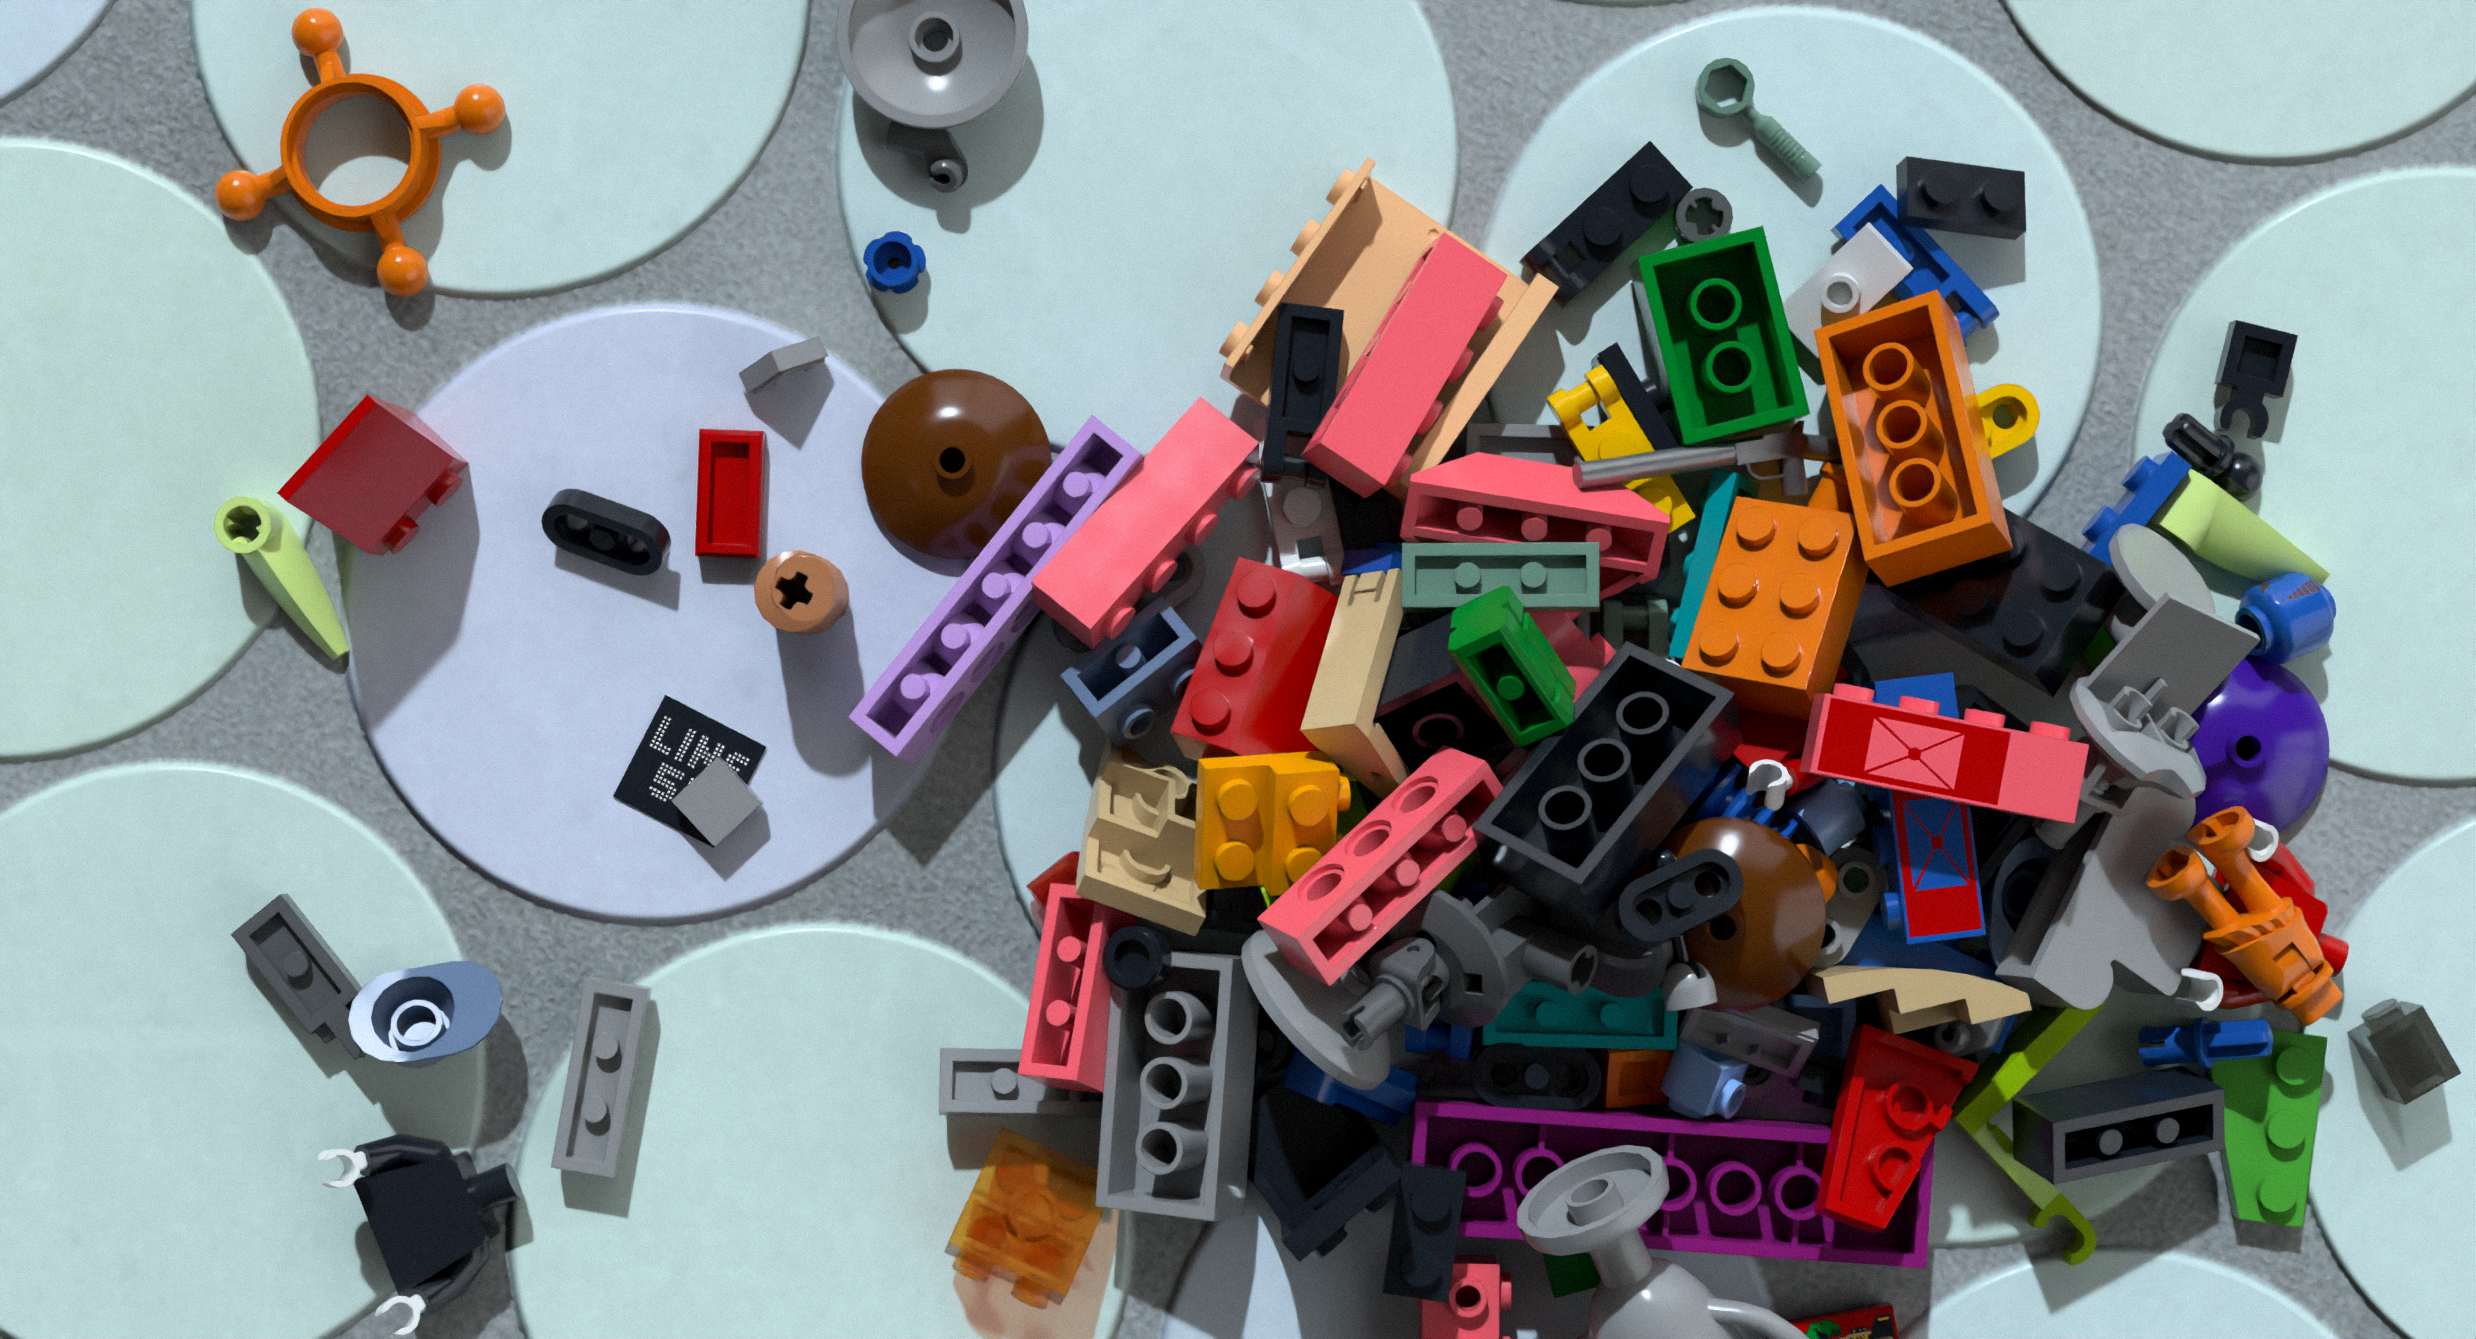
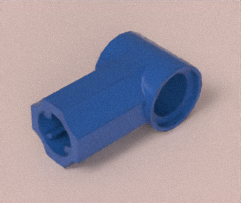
[1280,1047,1418,1127]

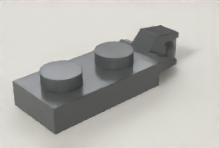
[231,893,367,1060]

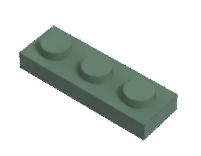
[1401,542,1600,613]

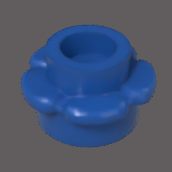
[863,231,926,294]

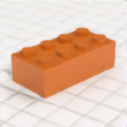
[1814,289,2013,587]

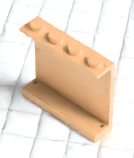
[1218,157,1559,503]

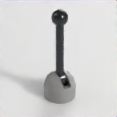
[1650,849,1718,1011]

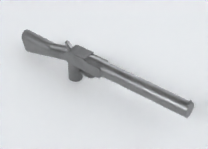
[1572,420,1843,497]

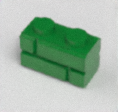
[1448,585,1576,747]

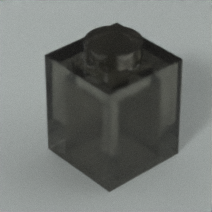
[2347,998,2461,1105]

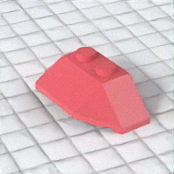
[1400,452,1670,600]

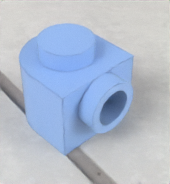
[1777,778,1867,857]
[1660,1039,1749,1119]

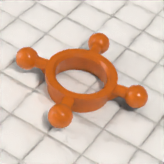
[214,8,505,297]

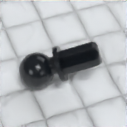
[2162,413,2263,502]

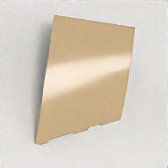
[1075,737,1206,936]
[1804,965,2032,1035]

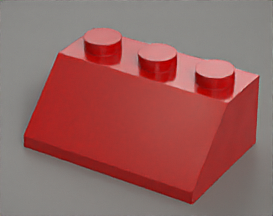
[1170,556,1339,761]

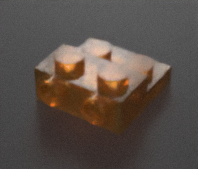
[944,1127,1105,1309]

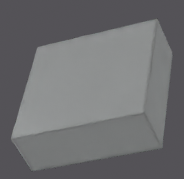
[671,757,764,847]

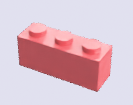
[1018,883,1137,1094]

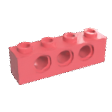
[1257,745,1504,986]

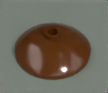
[861,369,1052,560]
[1633,817,1826,1013]

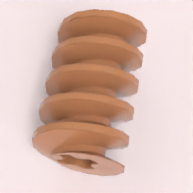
[754,550,849,635]

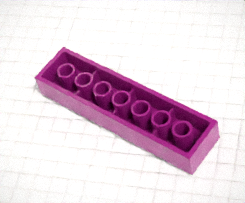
[1408,1094,1935,1268]

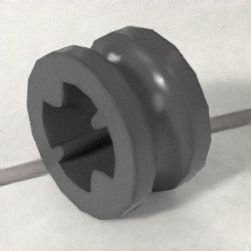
[1672,188,1733,245]

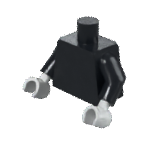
[317,1134,522,1339]

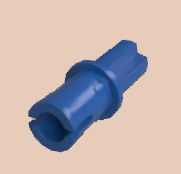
[2138,1017,2273,1068]

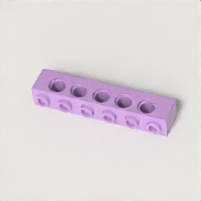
[848,415,1144,766]

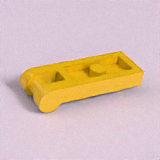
[1546,365,1696,534]

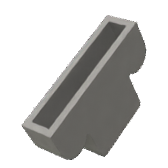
[1994,788,2224,1010]

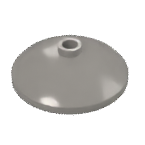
[836,0,1029,130]
[1241,930,1391,1090]

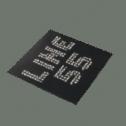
[613,695,766,848]

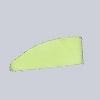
[2148,469,2331,585]
[214,496,350,661]

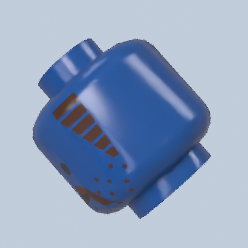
[2235,572,2336,664]

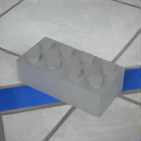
[1095,948,1260,1221]

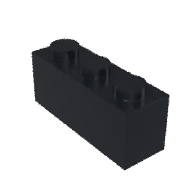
[2012,1065,2225,1185]

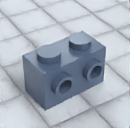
[1060,596,1203,749]

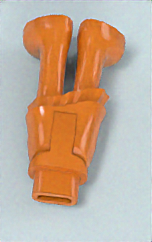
[2145,806,2343,1026]

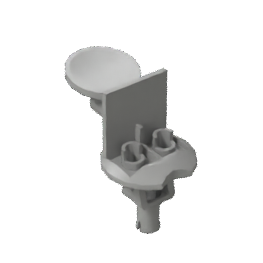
[2031,523,2261,850]

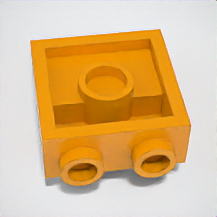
[1193,751,1351,896]

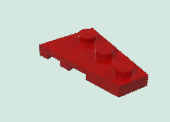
[1814,1023,1980,1233]

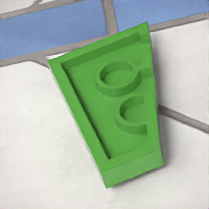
[2195,1018,2328,1228]

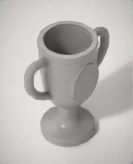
[1517,1145,1810,1339]

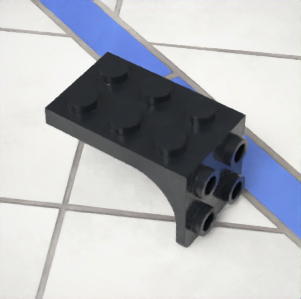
[1247,1078,1403,1262]

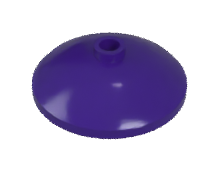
[2188,654,2330,833]

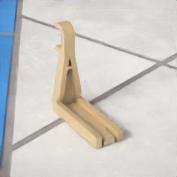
[1300,568,1412,800]

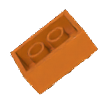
[1681,496,1870,721]

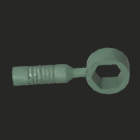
[1695,58,1822,183]

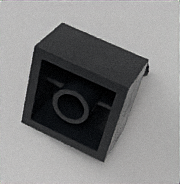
[1373,611,1516,773]

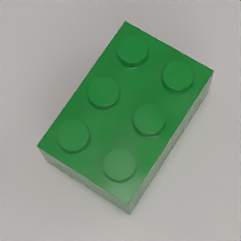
[1629,226,1810,447]

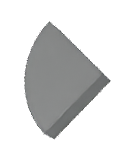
[739,336,828,394]

